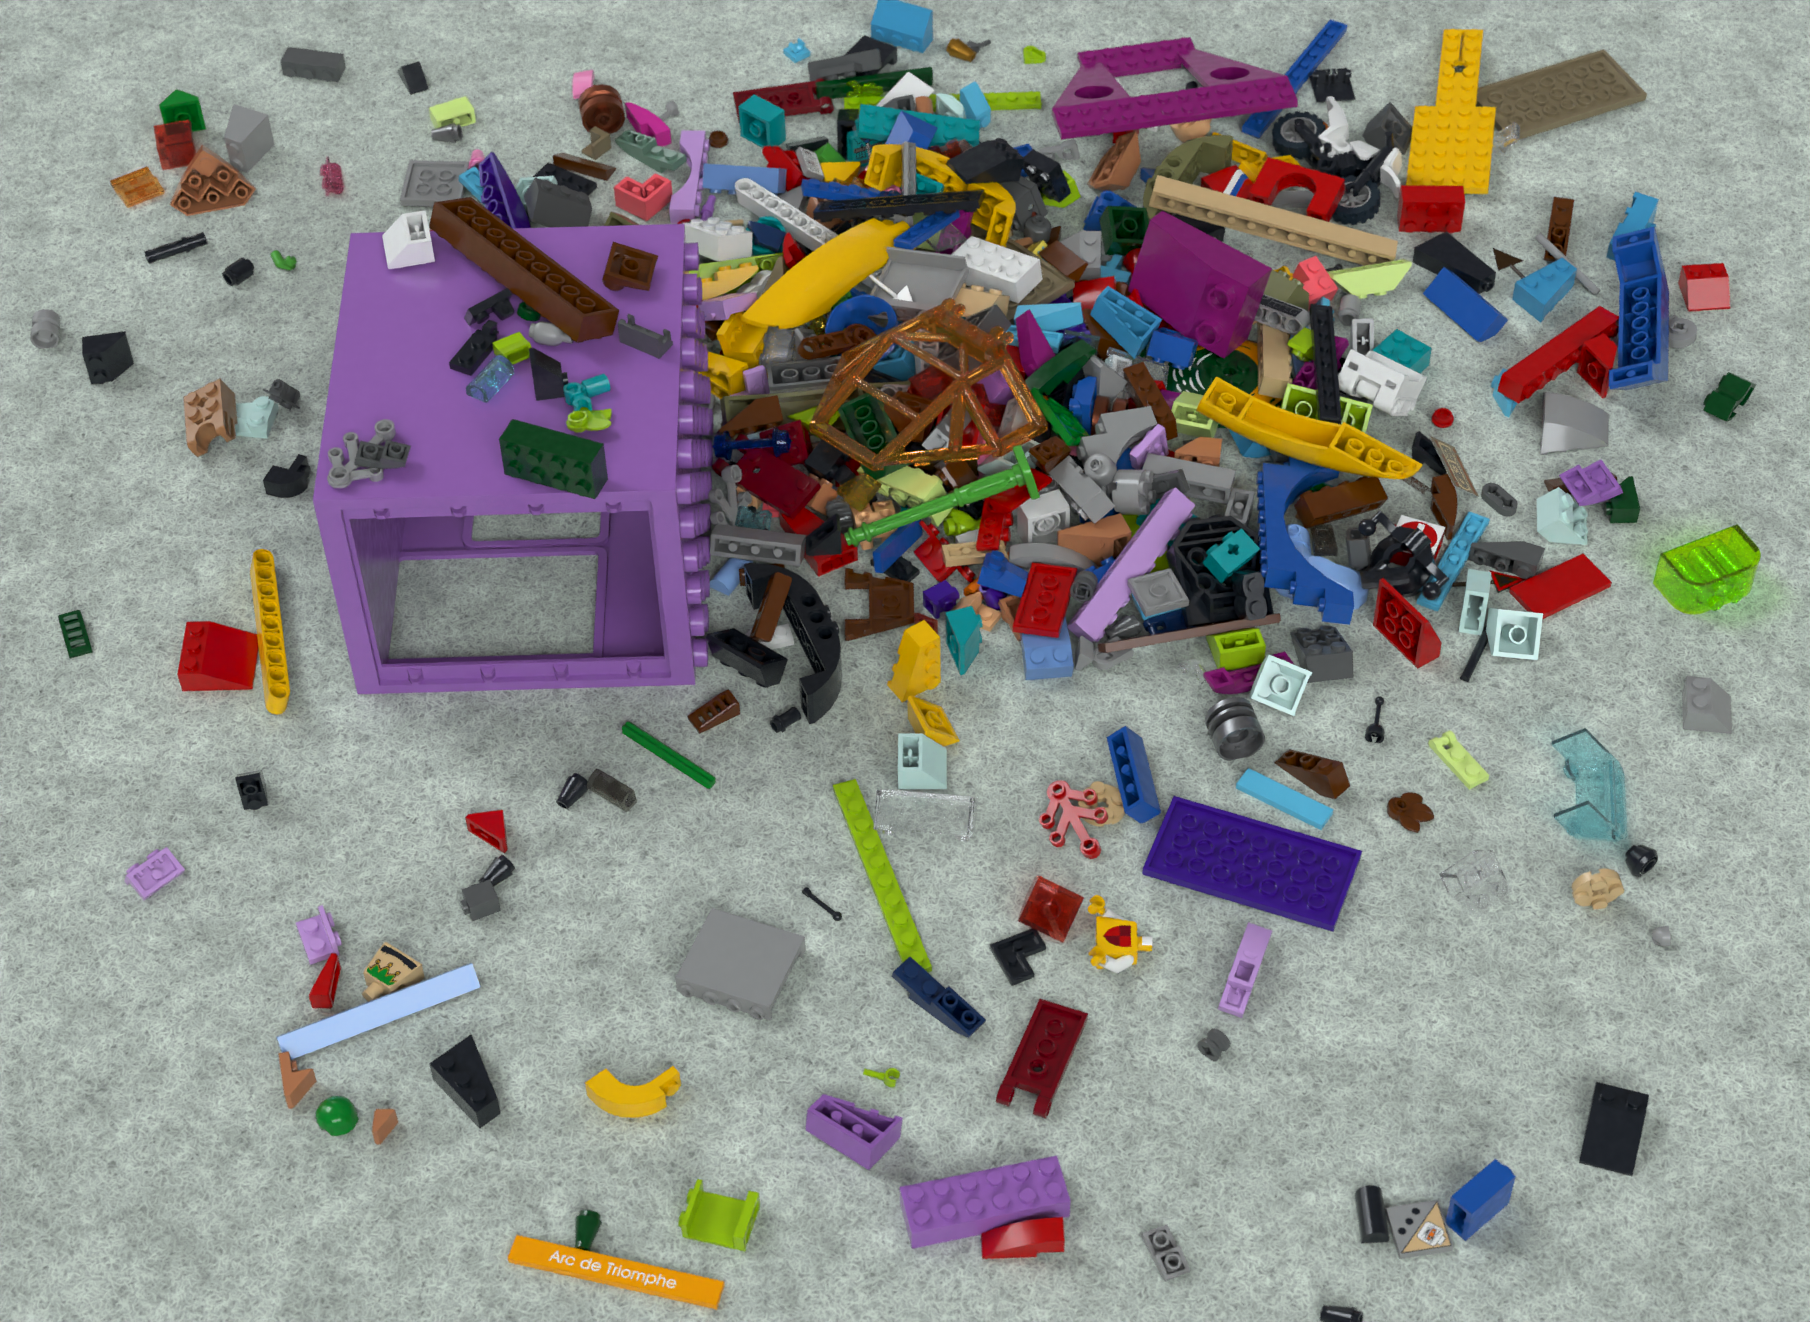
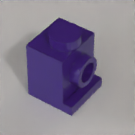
[923,580,960,619]

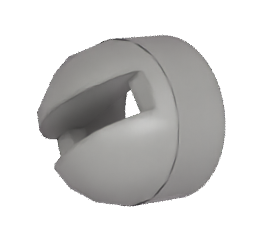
[1652,926,1671,947]

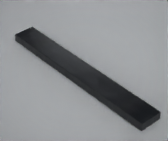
[1309,304,1342,424]

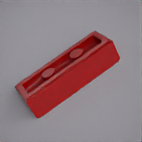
[989,468,1053,513]

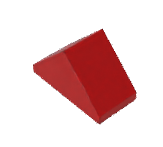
[465,810,508,853]

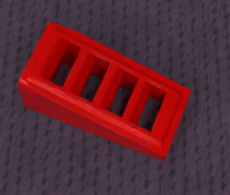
[309,953,341,1009]

